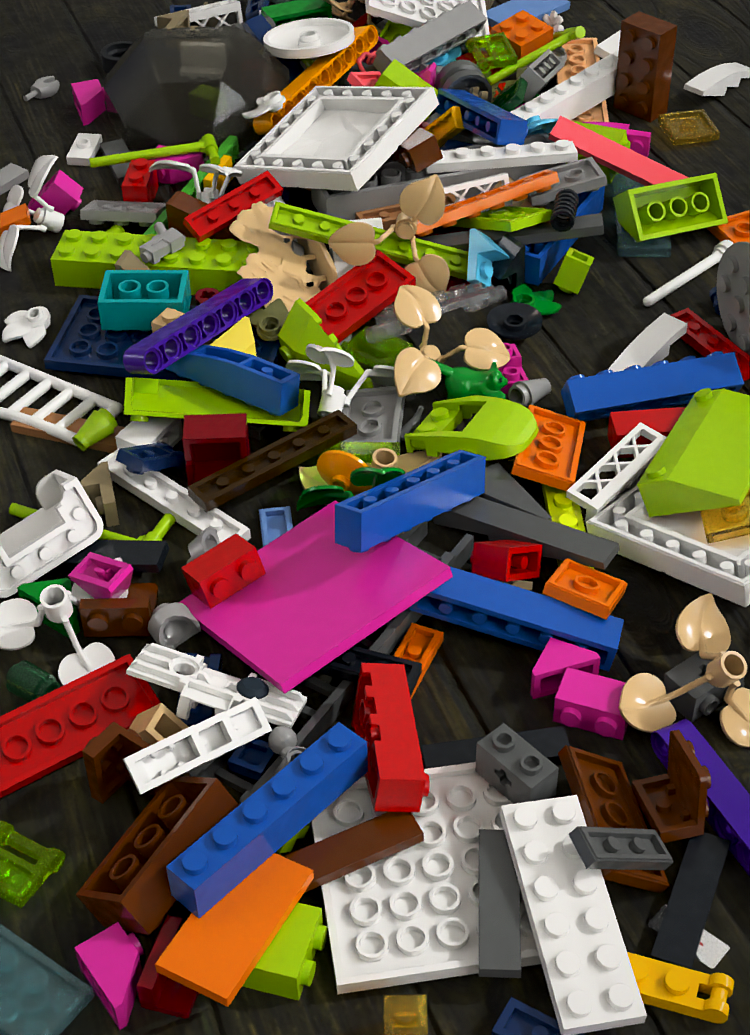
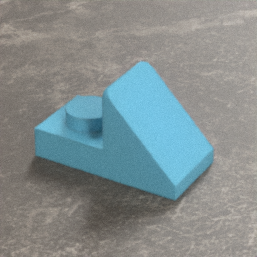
[467,228,510,289]

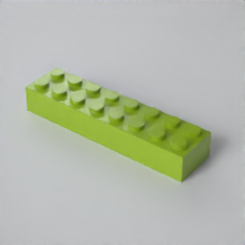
[50,229,259,295]

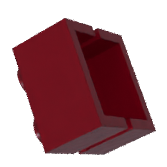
[182,413,250,486]

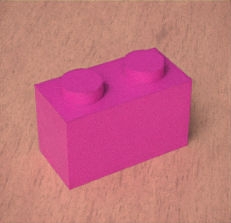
[553,667,628,740]

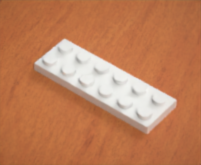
[500,795,647,1035]

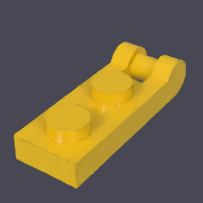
[627,952,734,1024]

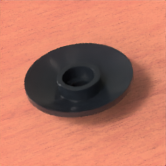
[487,302,543,340]

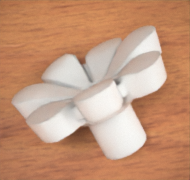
[542,10,564,34]

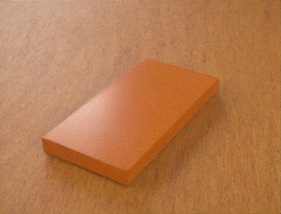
[511,405,586,492]
[155,853,314,1007]

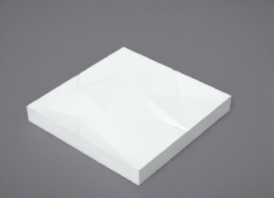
[233,86,439,191]
[586,486,750,607]

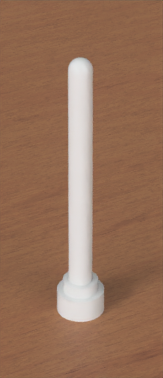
[643,240,734,307]

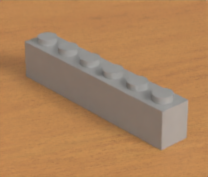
[373,0,488,74]

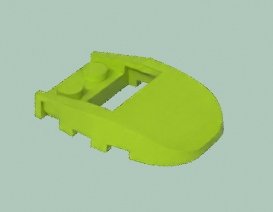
[404,395,539,460]

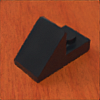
[492,234,525,291]

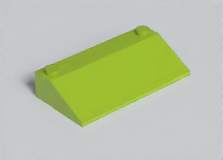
[124,377,310,432]
[637,388,750,517]

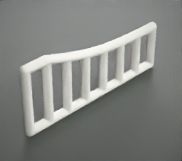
[0,355,123,446]

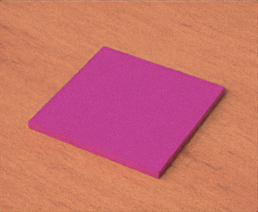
[178,500,453,694]

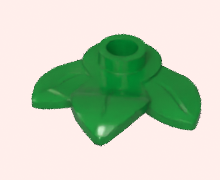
[510,284,561,315]

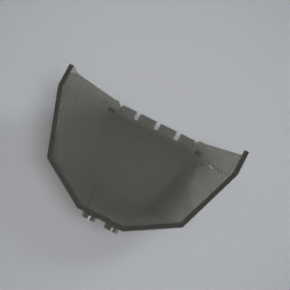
[104,26,290,161]

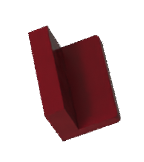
[136,915,199,1019]

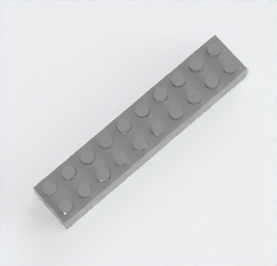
[311,133,566,220]

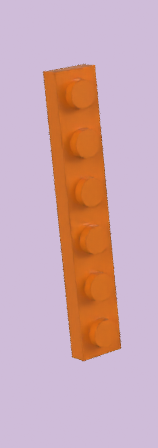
[416,169,560,237]

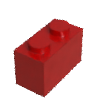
[121,158,159,202]
[181,533,266,609]
[470,539,543,582]

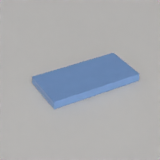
[486,0,570,27]

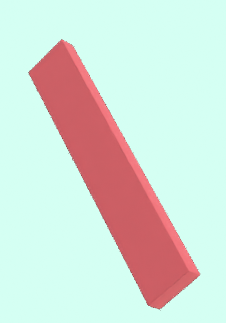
[548,116,689,186]

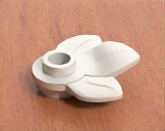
[242,91,286,119]
[2,306,51,349]

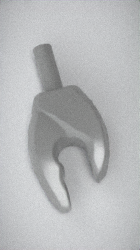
[23,76,60,101]

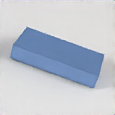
[259,506,293,547]

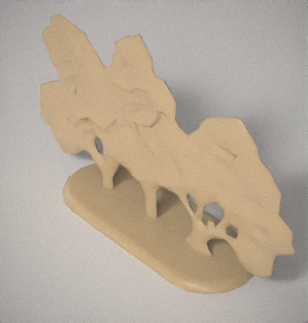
[229,201,338,312]

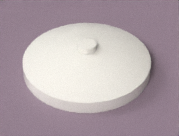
[263,18,355,59]

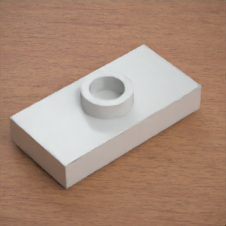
[66,133,102,166]

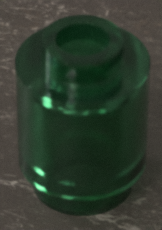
[6,660,60,703]

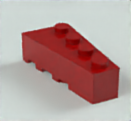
[351,663,430,812]

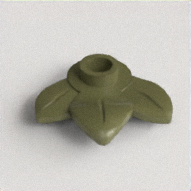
[247,298,290,341]

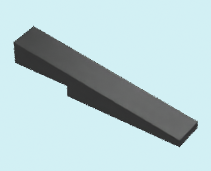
[433,496,620,570]

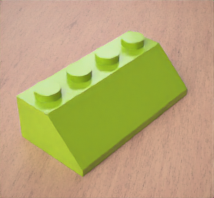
[613,173,728,242]

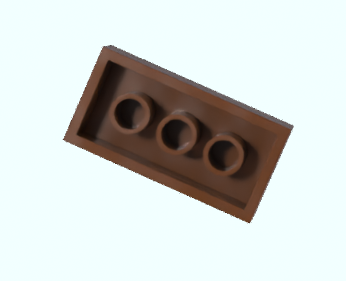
[613,11,678,122]
[76,776,239,935]

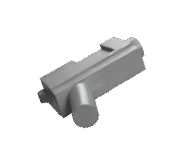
[139,222,186,265]

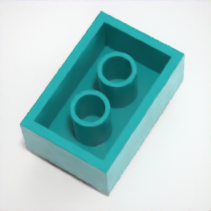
[97,270,192,331]

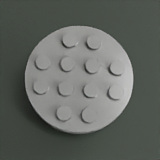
[716,242,750,356]

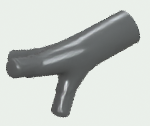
[400,406,424,443]

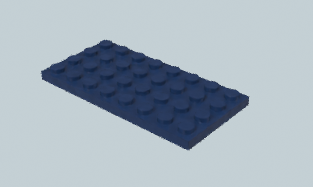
[44,295,281,382]

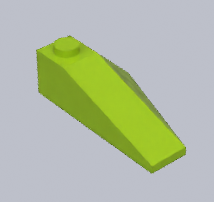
[278,298,373,390]

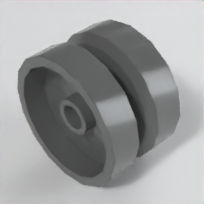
[434,59,493,103]

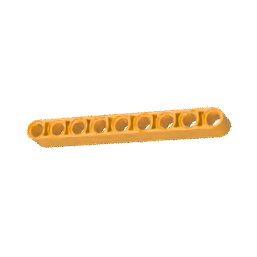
[253,25,378,135]

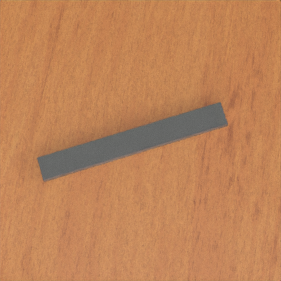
[417,213,604,251]

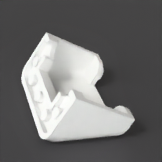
[0,469,104,598]

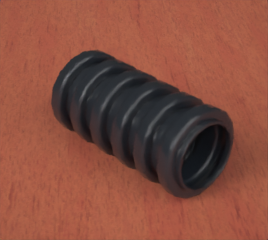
[550,189,579,232]

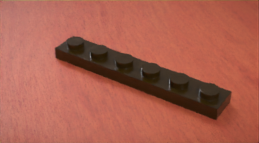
[187,409,357,513]

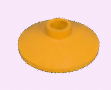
[317,450,372,496]

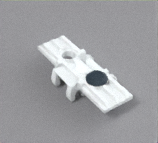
[126,643,307,728]

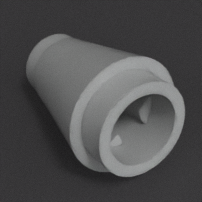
[508,378,551,408]

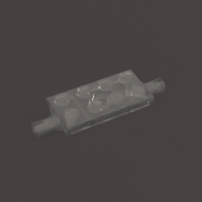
[365,282,507,344]

